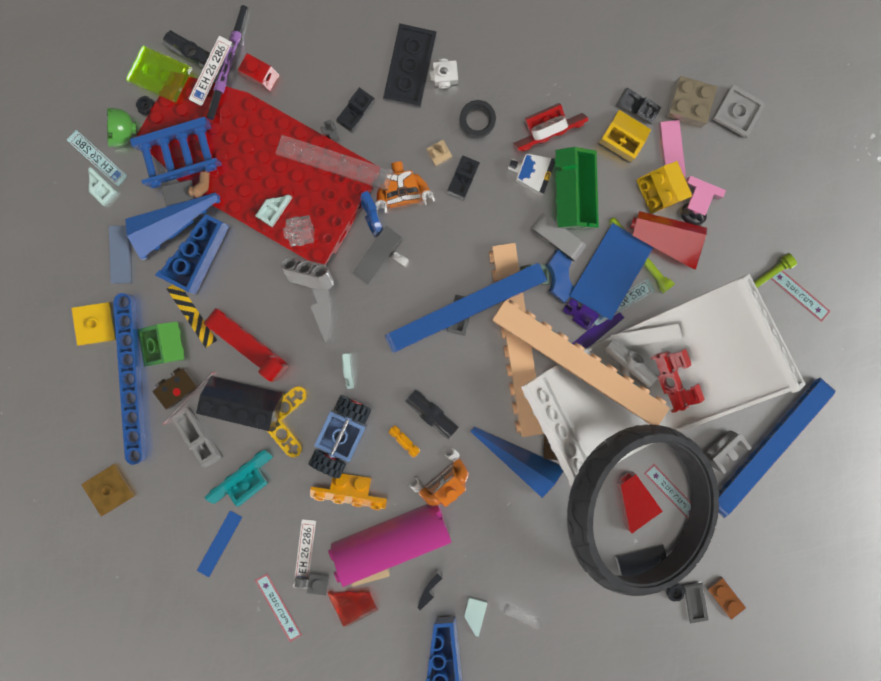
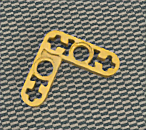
[267,386,308,458]

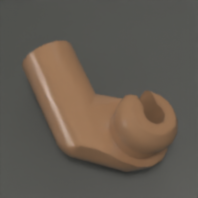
[188,172,210,197]

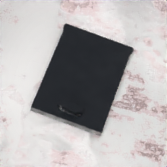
[615,544,667,576]

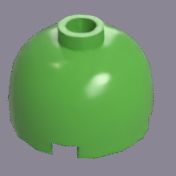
[107,108,136,147]

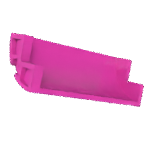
[328,504,452,587]

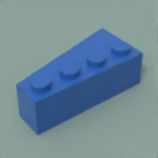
[155,214,229,294]
[426,616,462,681]

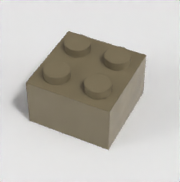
[665,76,718,128]

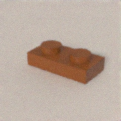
[707,577,746,620]

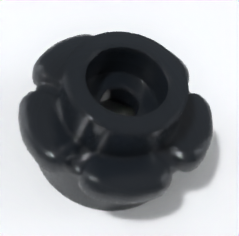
[136,96,155,115]
[666,583,685,602]

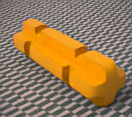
[388,425,420,458]

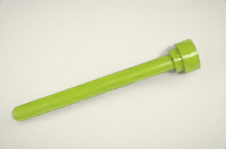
[610,217,675,294]
[753,252,797,288]

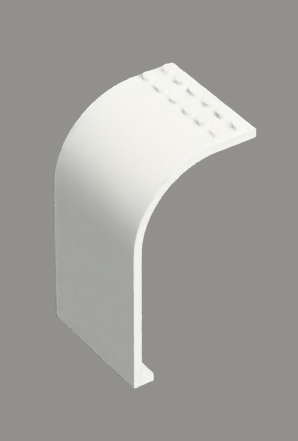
[521,274,805,487]

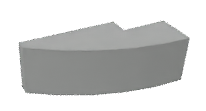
[310,288,333,342]
[171,407,222,468]

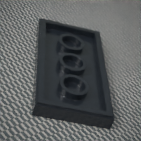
[383,23,437,108]

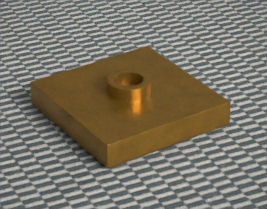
[81,464,135,517]

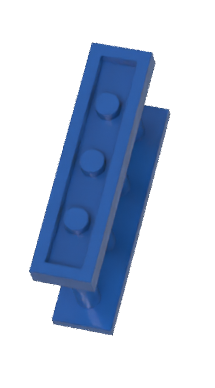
[130,117,222,189]

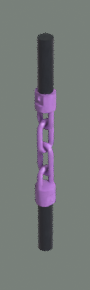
[206,5,248,120]

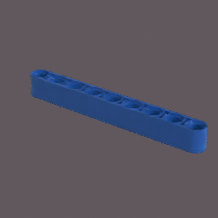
[385,263,547,353]
[113,293,147,465]
[718,377,836,518]

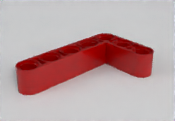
[204,308,289,382]

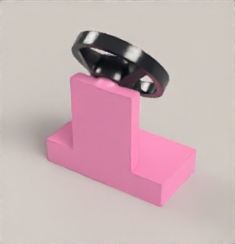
[680,176,726,226]

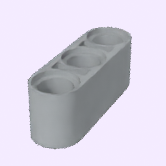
[531,213,587,262]
[281,257,334,291]

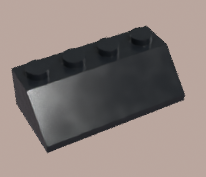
[196,376,284,431]

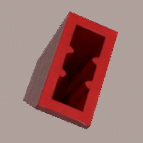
[617,472,663,534]

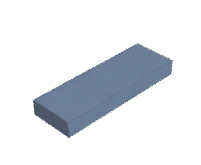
[109,225,132,284]

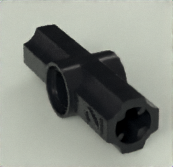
[162,30,210,68]
[405,389,459,439]

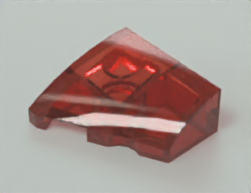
[327,590,378,628]

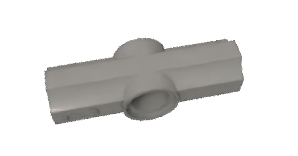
[604,339,658,389]

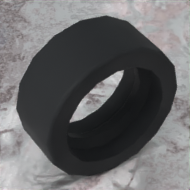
[459,100,496,139]

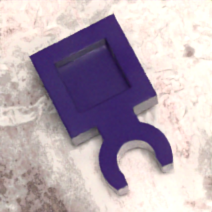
[563,299,599,331]

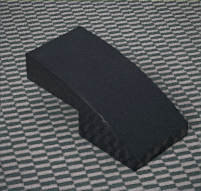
[336,87,375,132]
[616,88,662,124]
[447,155,480,201]
[417,569,443,610]

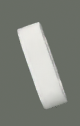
[531,116,568,140]

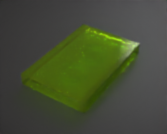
[126,46,193,103]

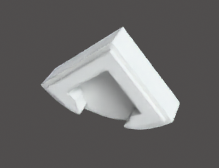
[390,251,409,267]

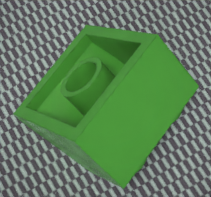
[137,322,184,367]

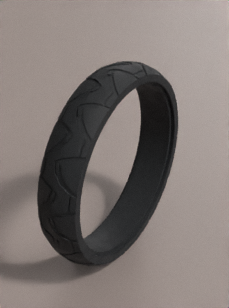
[567,424,719,596]

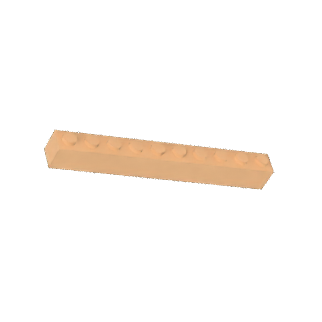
[489,243,544,437]
[492,300,670,425]

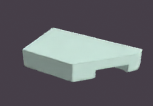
[88,167,118,206]
[255,195,293,227]
[342,353,354,389]
[464,597,488,637]

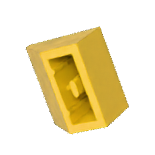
[598,110,651,163]
[636,161,692,214]

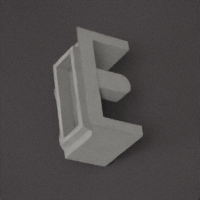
[705,430,752,474]

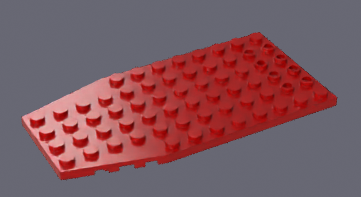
[136,72,381,265]

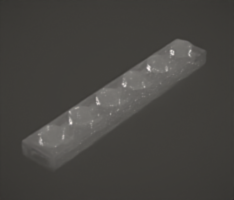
[276,135,394,191]

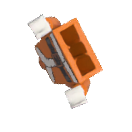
[375,161,435,213]
[409,447,469,507]

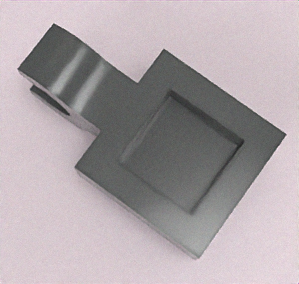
[320,119,340,142]
[294,573,329,596]

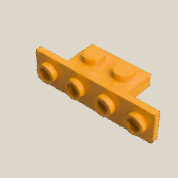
[310,473,387,510]

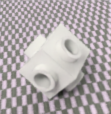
[430,59,458,89]

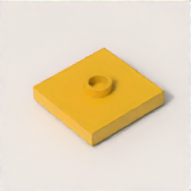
[71,302,116,346]

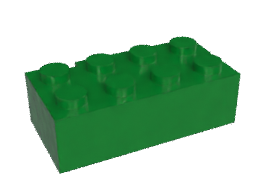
[555,147,599,230]

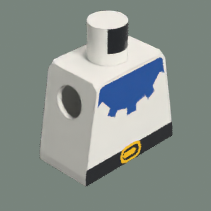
[508,154,555,196]

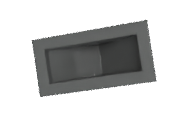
[162,180,196,207]

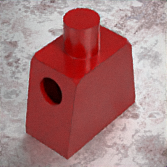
[237,53,279,92]

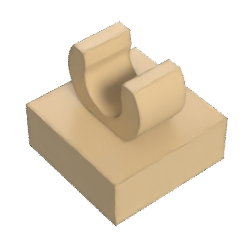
[426,140,452,167]

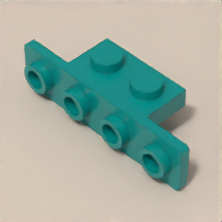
[204,450,273,507]

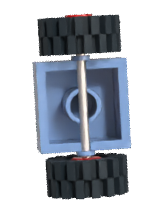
[308,395,372,479]

